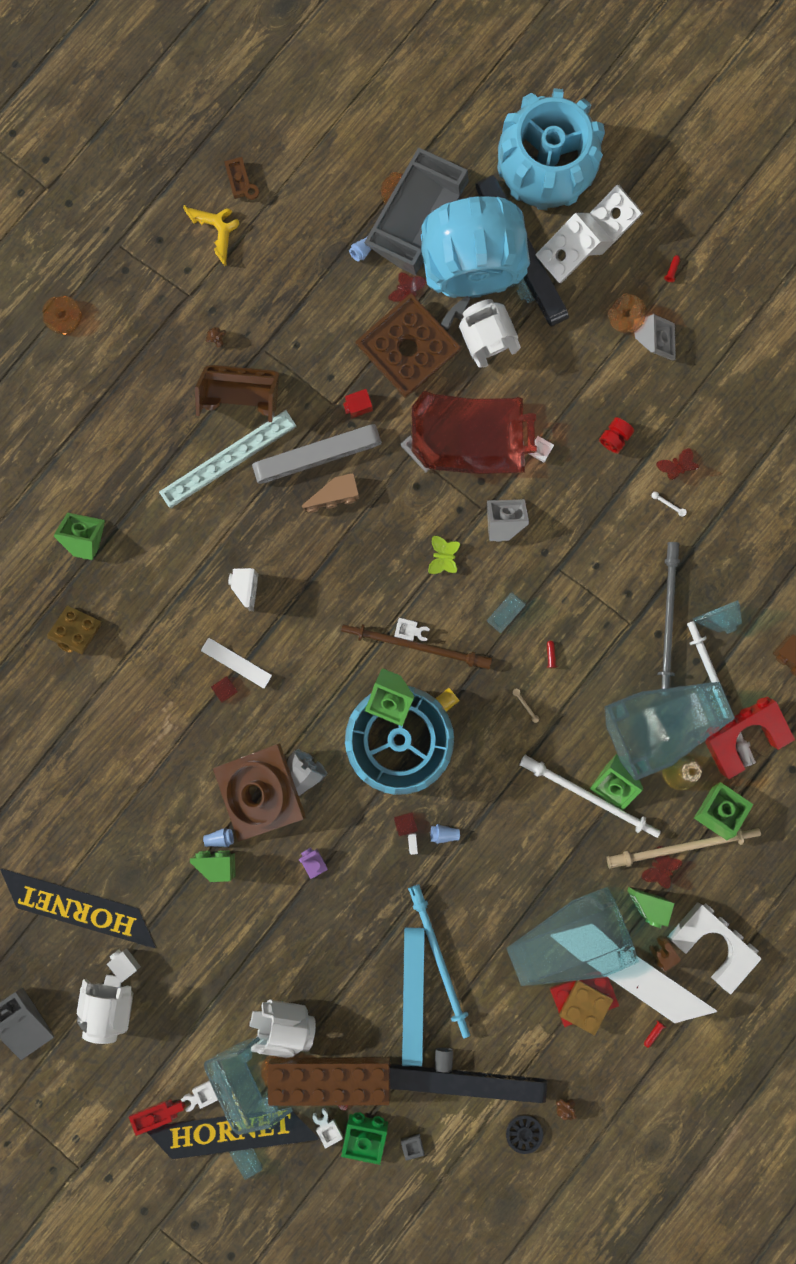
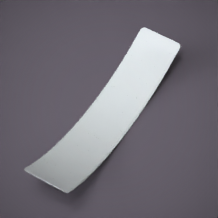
[201,638,272,688]

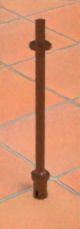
[341,624,492,670]

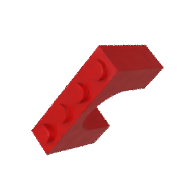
[702,697,795,779]

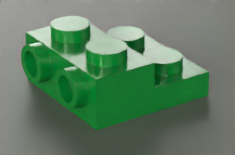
[341,1112,388,1165]

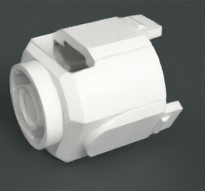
[459,299,521,367]
[77,975,133,1044]
[249,1000,315,1058]

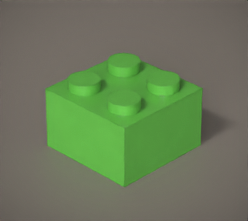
[694,782,754,841]

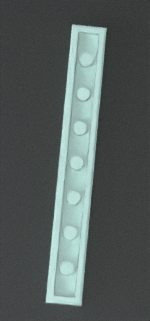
[159,410,297,509]

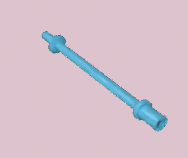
[408,884,470,1038]

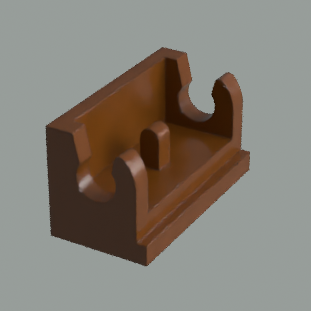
[649,936,681,972]

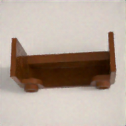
[195,365,279,423]

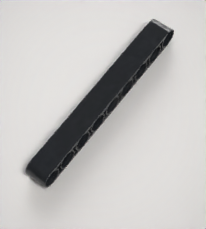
[475,175,569,327]
[390,1064,548,1103]

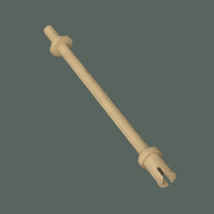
[607,828,761,869]

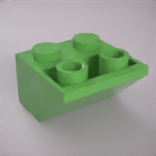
[190,850,235,882]

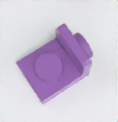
[299,848,328,879]

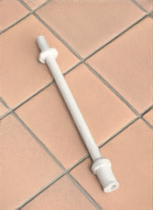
[687,621,756,767]
[519,755,661,838]

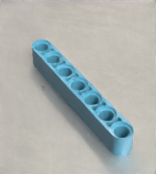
[402,927,424,1067]

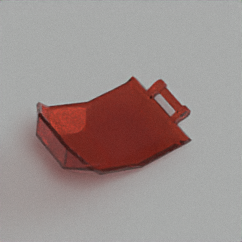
[411,391,537,474]

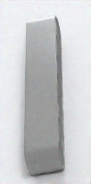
[252,424,382,484]

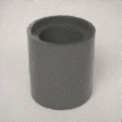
[435,1047,453,1072]

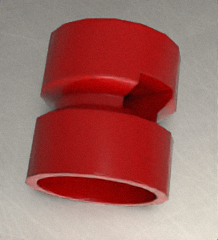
[599,417,635,454]

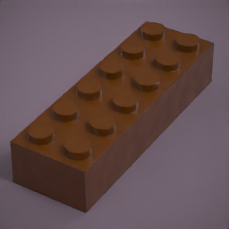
[268,1057,391,1106]

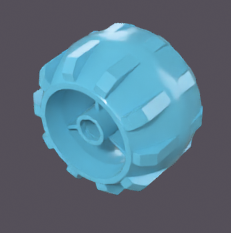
[497,88,605,210]
[421,196,530,298]
[345,686,454,795]

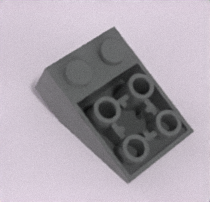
[0,987,55,1060]

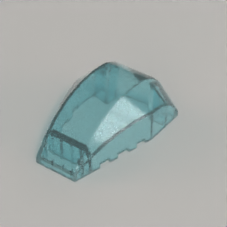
[605,682,734,780]
[507,887,639,986]

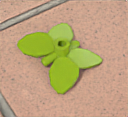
[428,536,460,574]

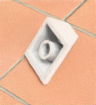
[228,568,258,612]

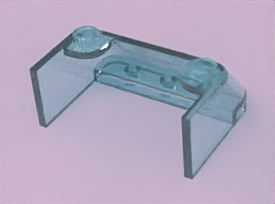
[204,1037,293,1135]

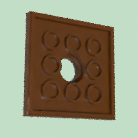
[355,293,462,399]
[213,744,306,842]

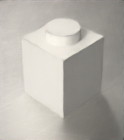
[107,948,141,983]

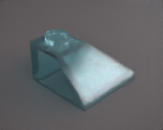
[693,600,742,634]

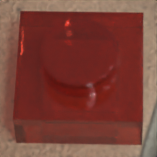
[211,676,238,703]
[394,812,417,836]

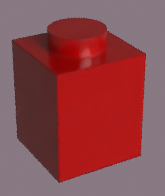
[343,389,373,418]

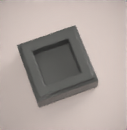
[401,1134,425,1160]

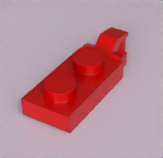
[129,1099,186,1136]

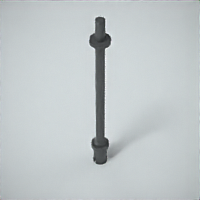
[657,542,680,694]

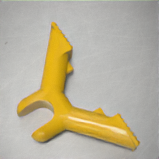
[183,205,239,266]

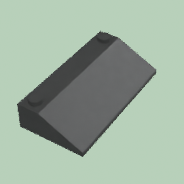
[364,147,469,276]

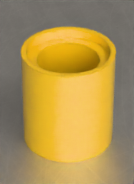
[435,688,459,712]

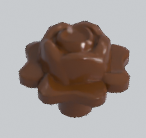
[205,327,226,347]
[556,1099,576,1120]

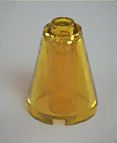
[662,752,701,790]

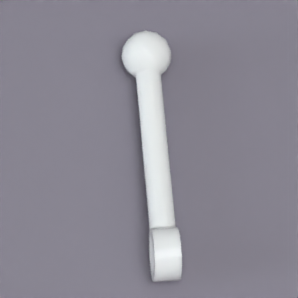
[652,492,687,517]

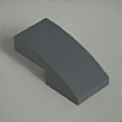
[441,296,471,332]

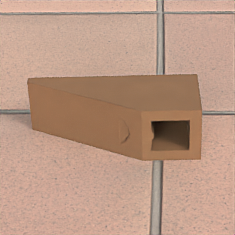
[302,473,359,513]

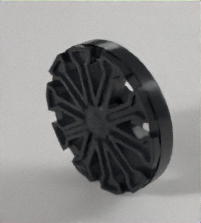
[506,1114,543,1154]

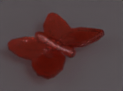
[388,272,426,302]
[656,448,699,480]
[641,846,683,889]

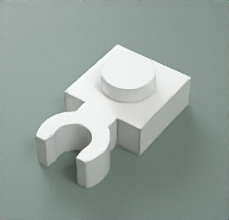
[394,618,430,642]
[181,1080,219,1112]
[313,1108,343,1149]

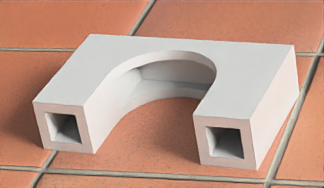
[667,902,761,994]

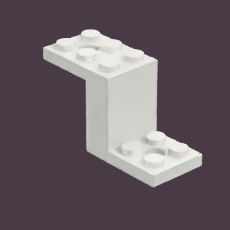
[535,185,643,283]

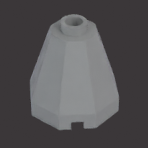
[287,749,328,796]

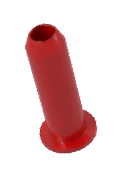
[664,255,680,282]
[547,641,558,668]
[644,1020,667,1048]

